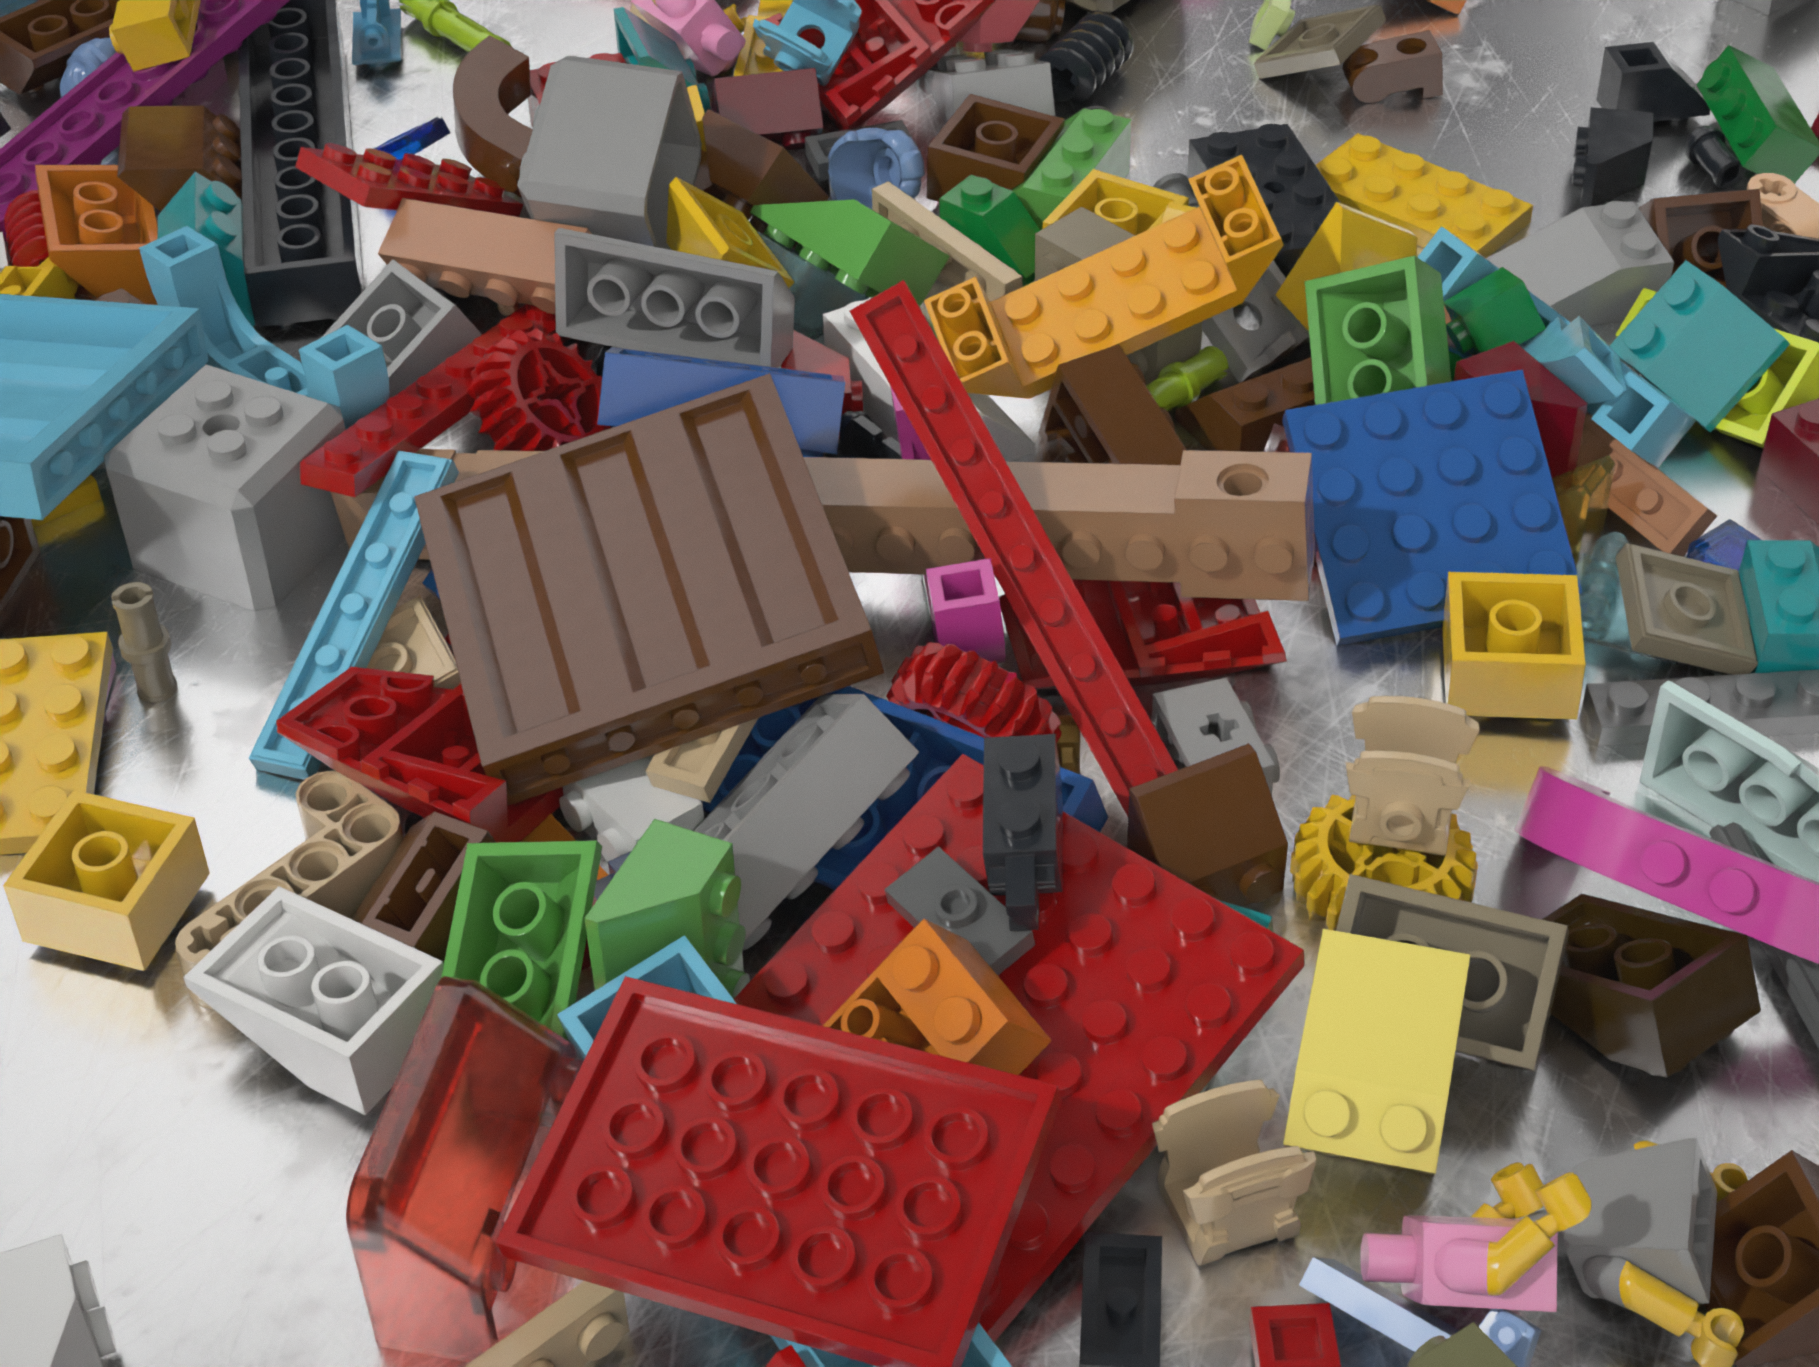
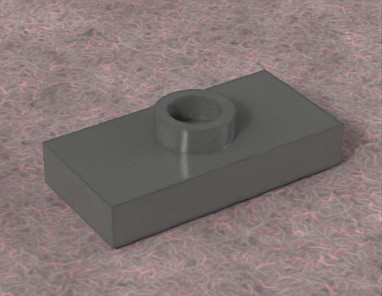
[884,846,1035,975]

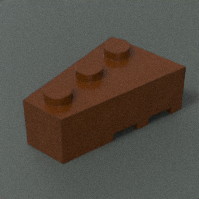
[1038,344,1186,465]

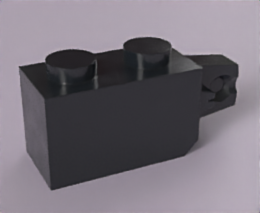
[983,734,1063,931]

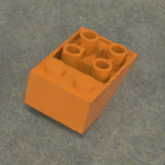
[823,919,1052,1075]

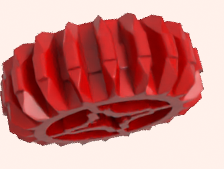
[467,328,611,451]
[886,642,1062,749]

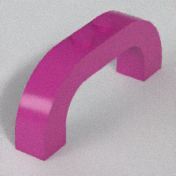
[890,386,1006,664]
[1514,766,1819,964]

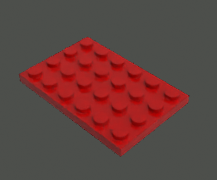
[495,976,1061,1367]

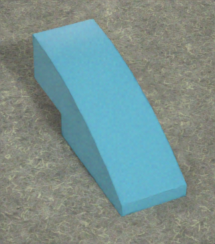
[1524,316,1626,404]

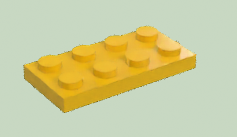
[1316,133,1533,258]
[0,632,113,855]

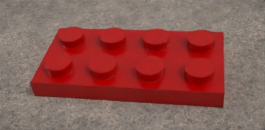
[295,143,523,217]

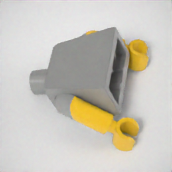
[1528,1137,1748,1367]

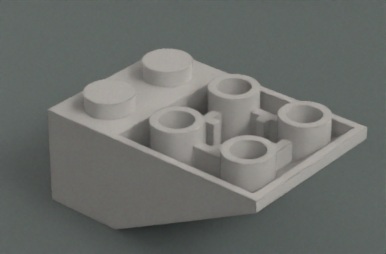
[925,48,1055,124]

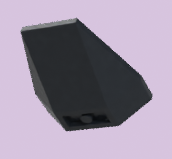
[1717,225,1819,343]

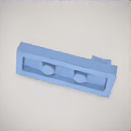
[1299,1257,1541,1367]

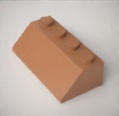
[377,198,592,314]

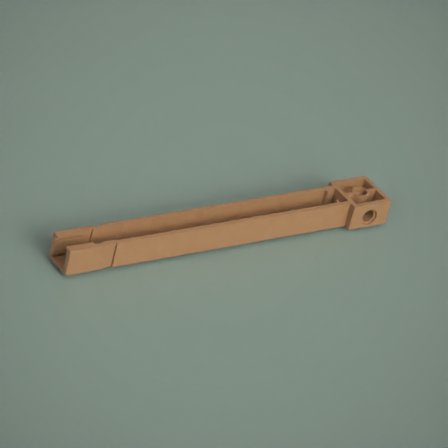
[331,449,1315,601]

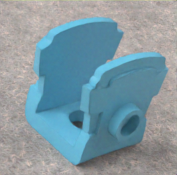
[753,0,862,87]

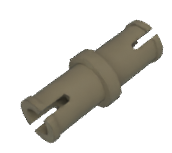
[111,582,178,703]

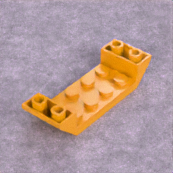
[924,155,1283,399]

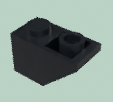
[1596,42,1711,122]
[1572,107,1653,207]

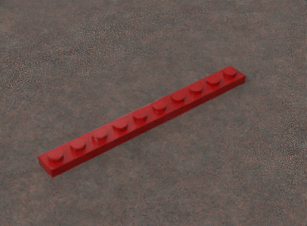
[849,280,1178,817]

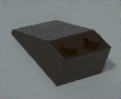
[1542,893,1761,1078]

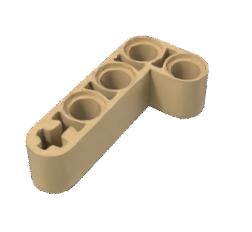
[175,771,403,1009]

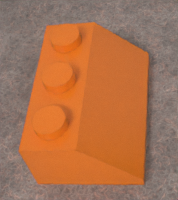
[35,165,158,305]

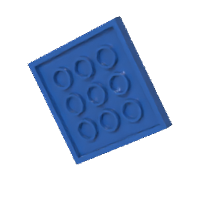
[1282,369,1583,646]

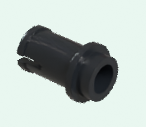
[1685,126,1746,189]

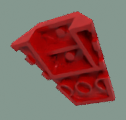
[764,0,996,131]
[999,579,1287,689]
[276,667,564,843]

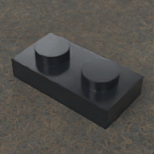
[1079,1232,1162,1367]

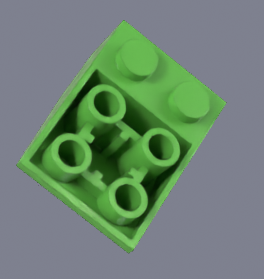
[750,199,950,307]

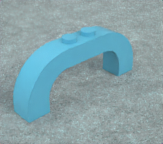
[139,226,390,430]
[1418,226,1696,467]

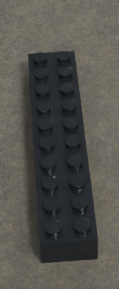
[238,0,363,327]

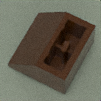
[351,812,497,965]

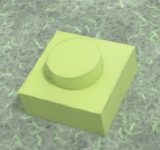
[1249,0,1295,50]

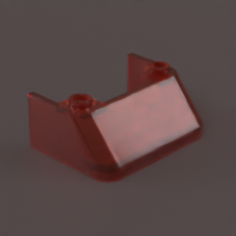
[346,976,584,1362]

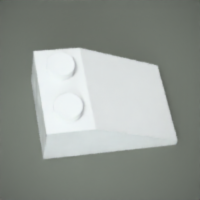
[183,886,444,1115]
[0,1234,117,1367]

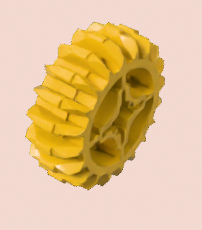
[1290,794,1478,931]

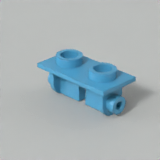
[352,0,401,67]

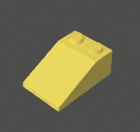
[1283,929,1470,1176]

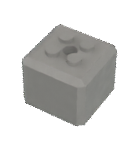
[517,55,702,250]
[104,364,345,611]

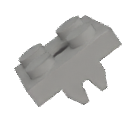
[1202,261,1310,383]

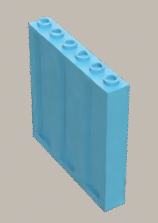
[0,294,208,520]

